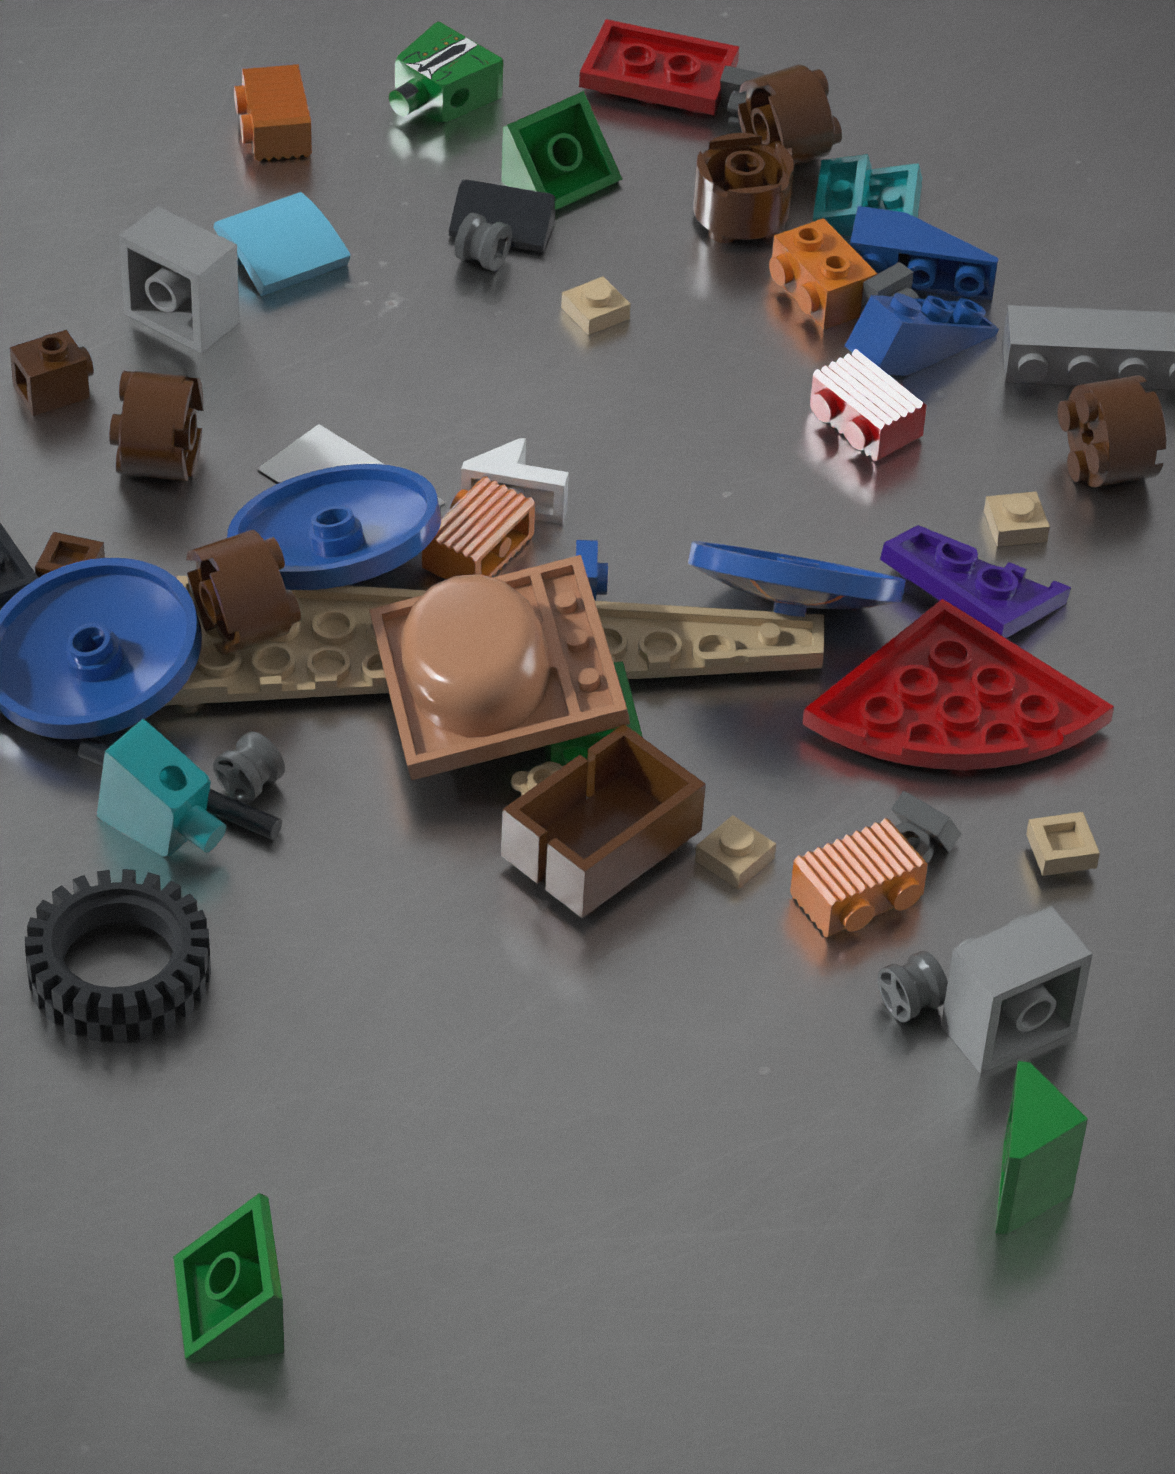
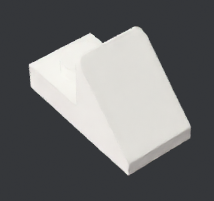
[461,438,569,525]

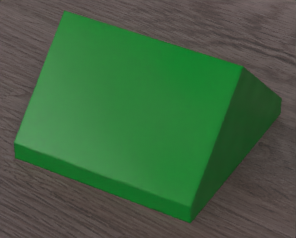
[501,91,623,210]
[995,1061,1088,1235]
[173,1193,285,1363]

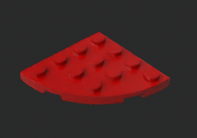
[802,599,1114,771]

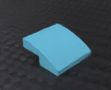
[213,192,351,296]

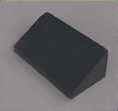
[449,179,555,252]

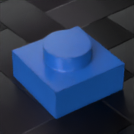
[576,540,608,601]

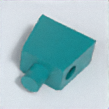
[96,719,227,857]

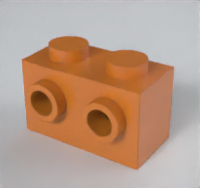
[769,218,877,330]

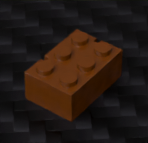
[501,724,706,918]

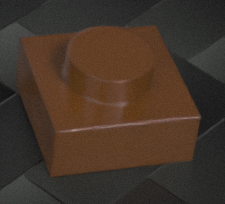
[35,532,105,577]

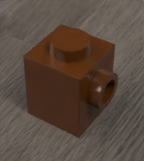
[9,329,94,416]

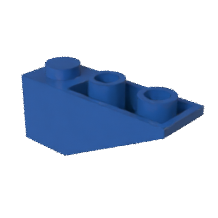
[850,206,998,301]
[845,293,999,376]

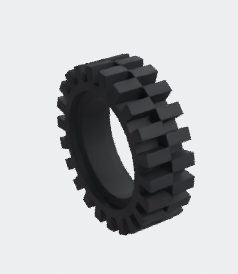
[25,869,211,1042]

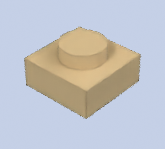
[561,276,631,335]
[984,491,1050,547]
[1026,812,1100,876]
[695,815,776,890]

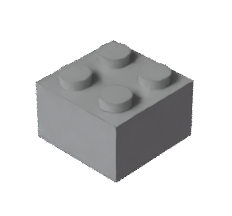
[119,206,240,354]
[941,906,1093,1074]

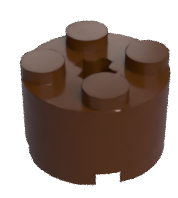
[738,64,842,167]
[693,133,794,243]
[109,371,204,481]
[1057,375,1167,487]
[186,530,301,656]

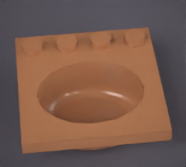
[369,555,630,780]

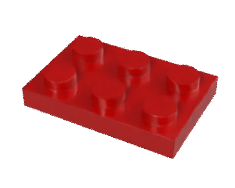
[579,19,740,115]

